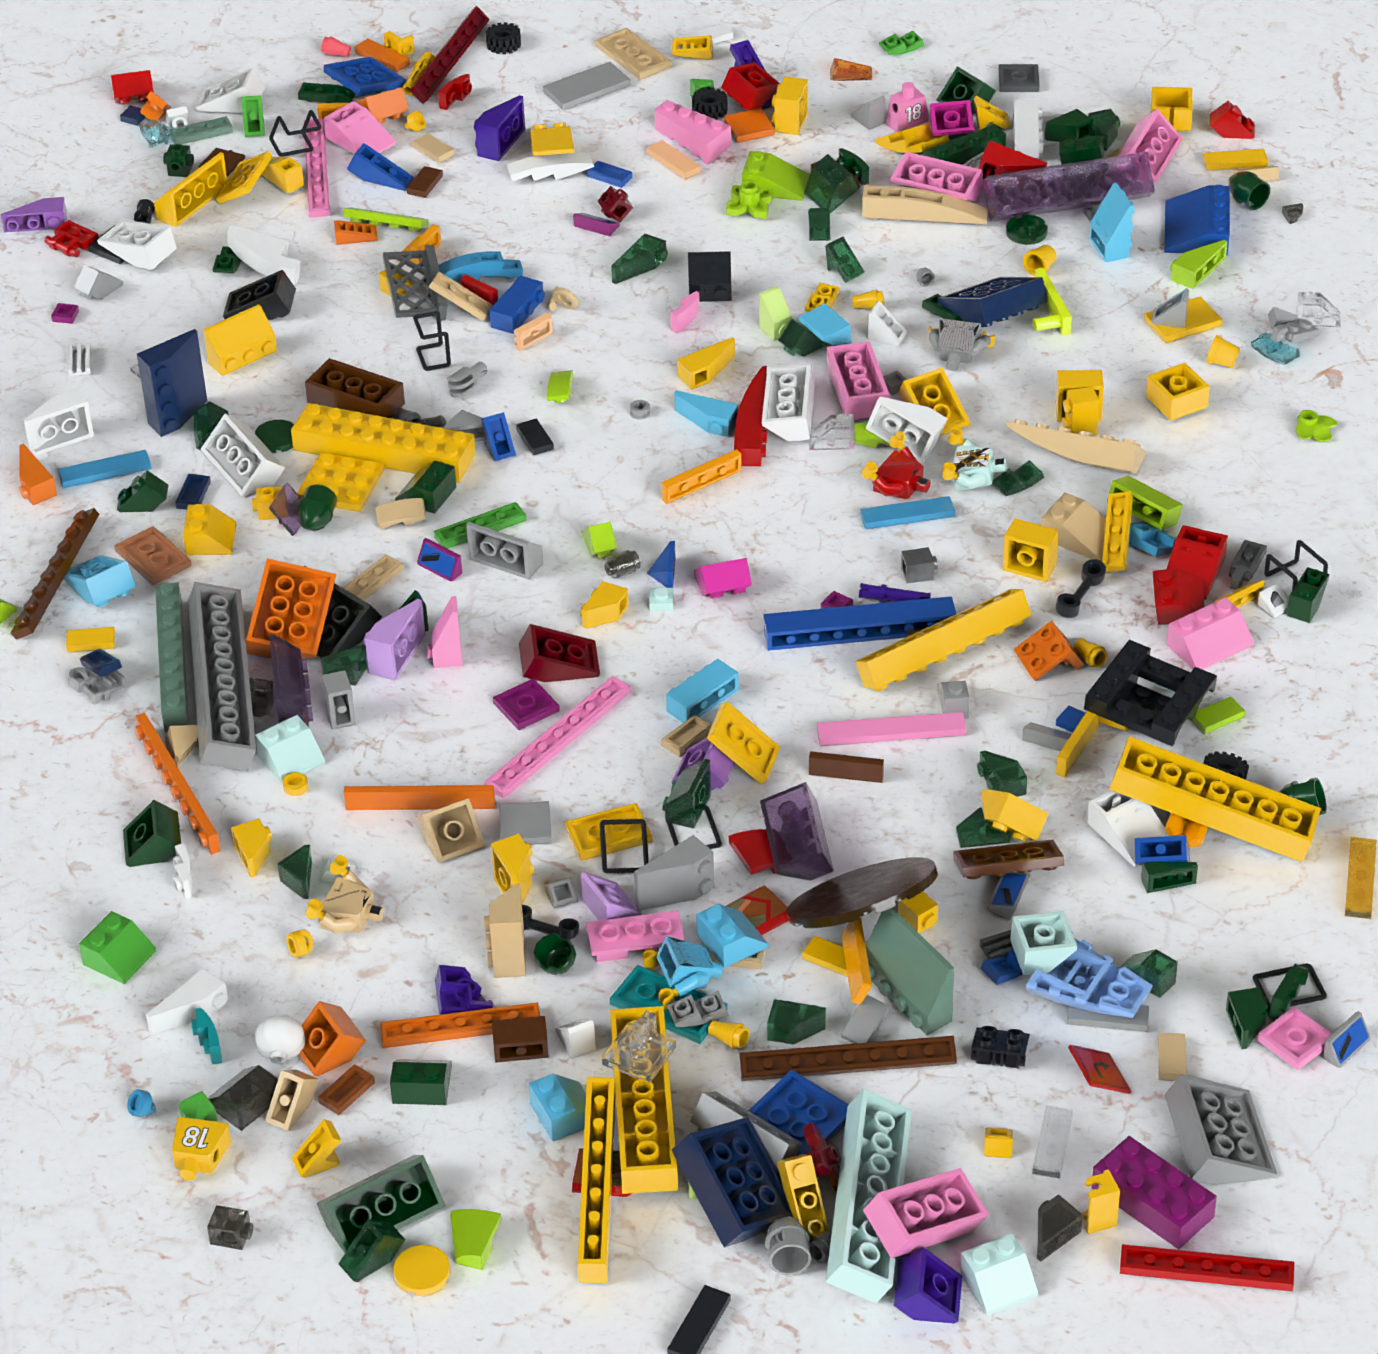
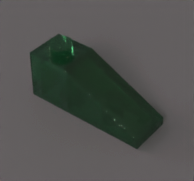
[611,234,668,284]

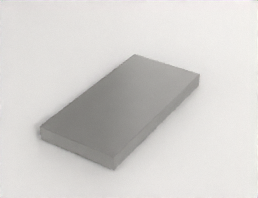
[543,62,631,110]

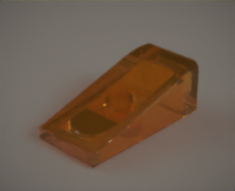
[830,58,872,81]

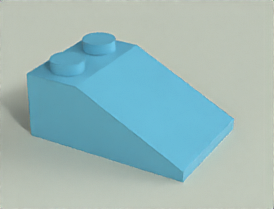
[64,555,136,607]

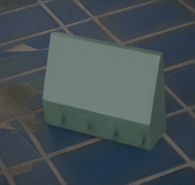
[866,908,954,1035]

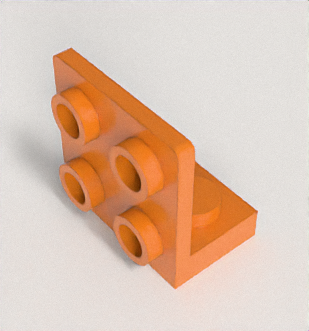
[1014,620,1084,681]

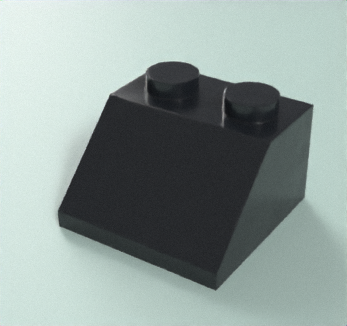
[688,251,732,302]

